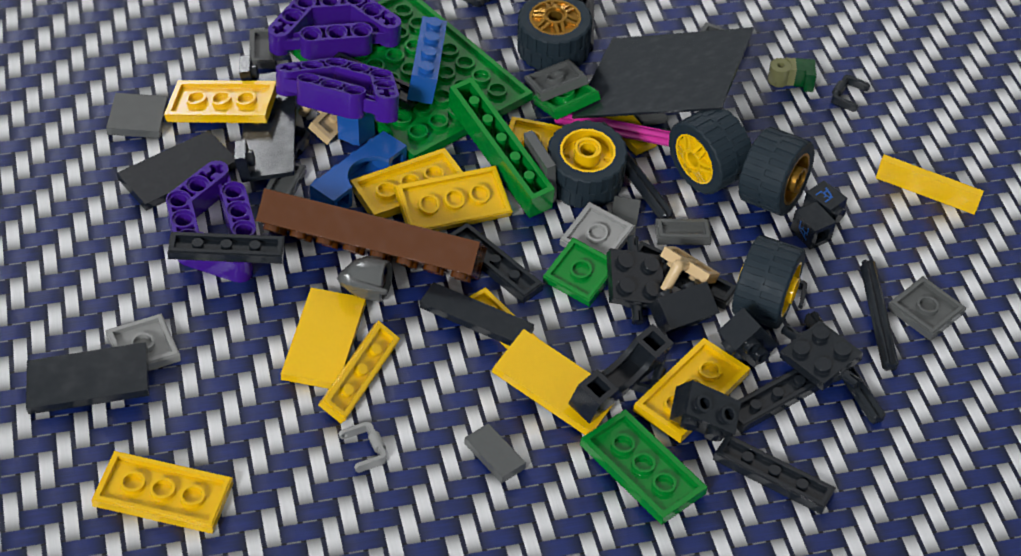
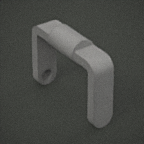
[338,422,386,473]

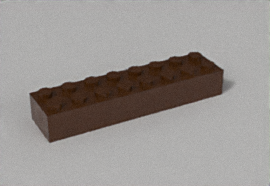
[256,188,487,283]

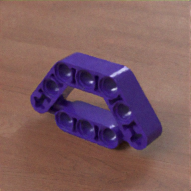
[268,0,401,60]
[276,58,399,123]
[166,161,257,283]

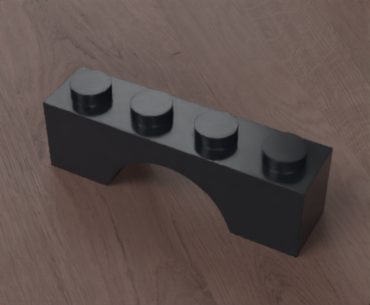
[568,324,674,424]

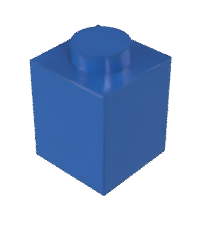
[337,112,375,146]

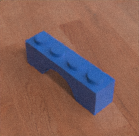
[407,16,447,104]
[310,131,407,209]

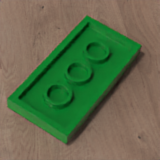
[580,409,708,525]

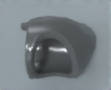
[337,256,393,302]

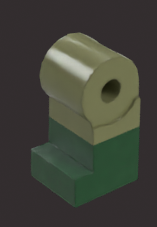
[767,58,817,92]

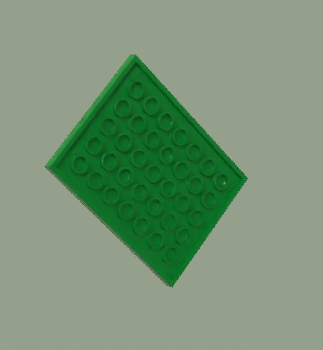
[291,0,533,160]

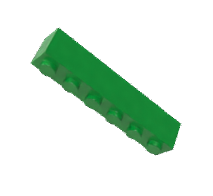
[448,77,555,218]

